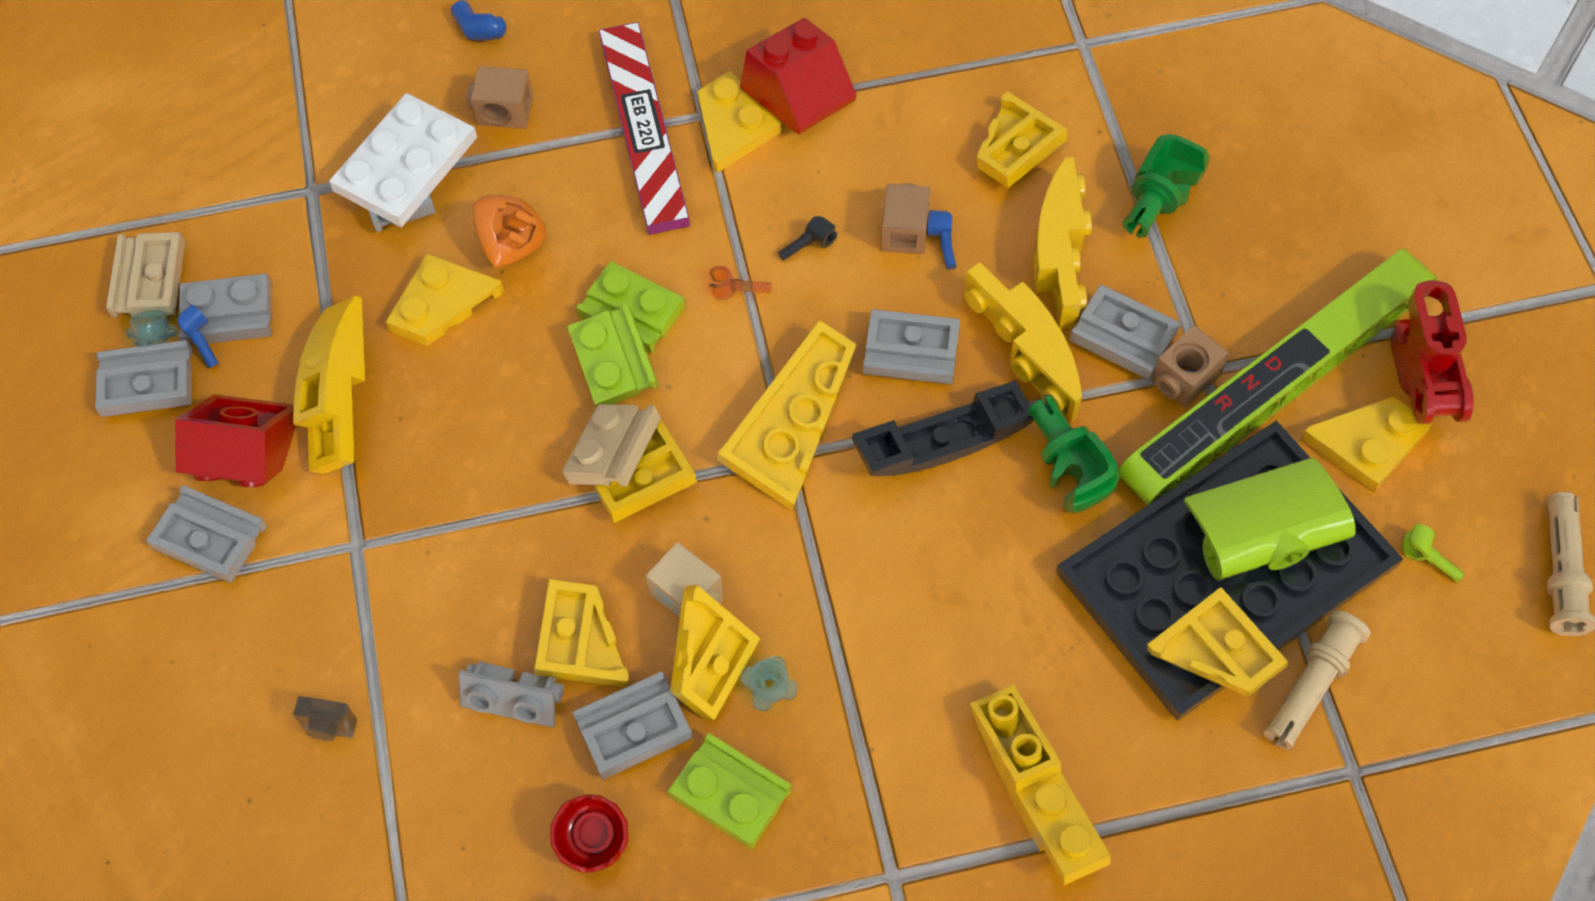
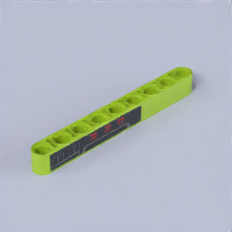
[1118,248,1438,505]

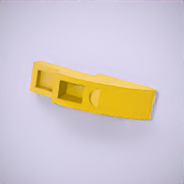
[1033,157,1092,329]
[964,262,1082,423]
[293,296,365,475]
[970,684,1111,885]

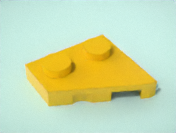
[697,71,781,173]
[977,91,1067,188]
[385,254,504,346]
[1302,397,1432,492]
[593,419,697,523]
[534,579,629,688]
[670,585,761,720]
[1147,587,1288,697]

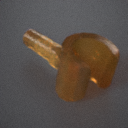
[709,266,771,301]

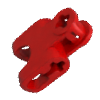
[1390,280,1474,424]

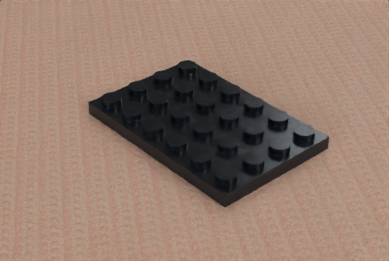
[1056,420,1403,721]

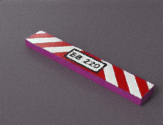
[599,22,690,235]

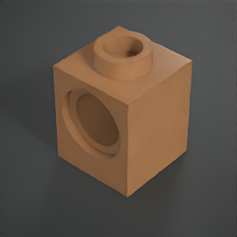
[467,66,534,129]
[881,183,930,254]
[1151,325,1229,408]

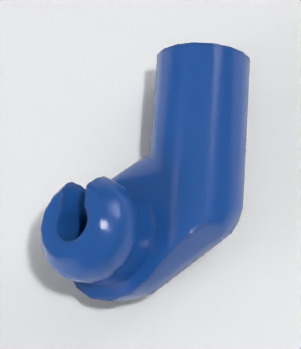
[451,1,507,41]

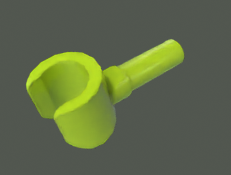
[1402,524,1465,582]

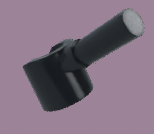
[777,216,837,261]

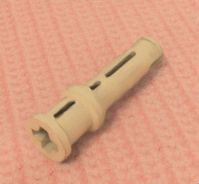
[1546,492,1595,636]
[1263,610,1371,750]

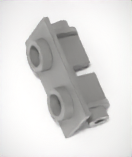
[459,661,564,728]

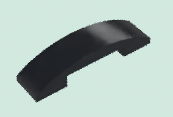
[851,380,1034,476]

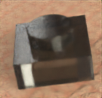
[293,696,357,741]

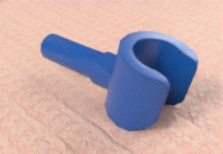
[927,210,957,270]
[178,305,219,368]

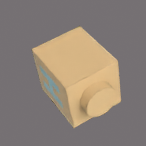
[646,542,723,618]

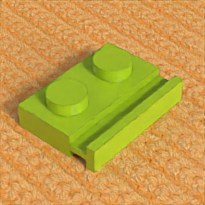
[576,261,685,354]
[567,303,659,407]
[668,733,792,850]

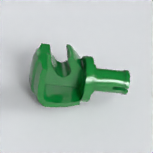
[1122,134,1210,238]
[1028,395,1120,513]

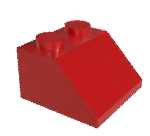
[740,17,857,135]
[175,394,296,487]

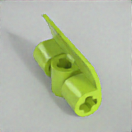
[1184,458,1355,581]

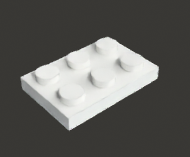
[329,93,477,228]

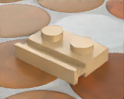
[106,232,185,317]
[562,404,661,486]

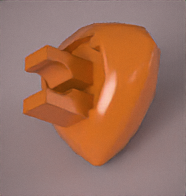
[473,194,547,267]

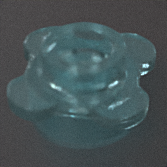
[126,310,178,346]
[741,656,798,711]

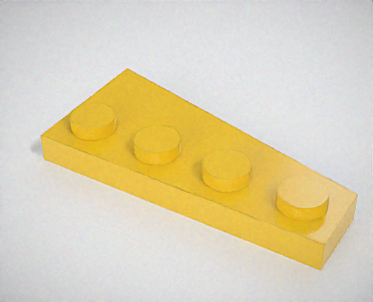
[717,320,857,511]

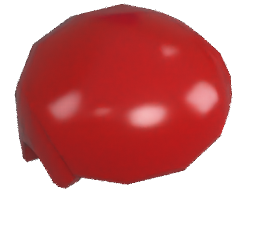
[550,794,629,873]

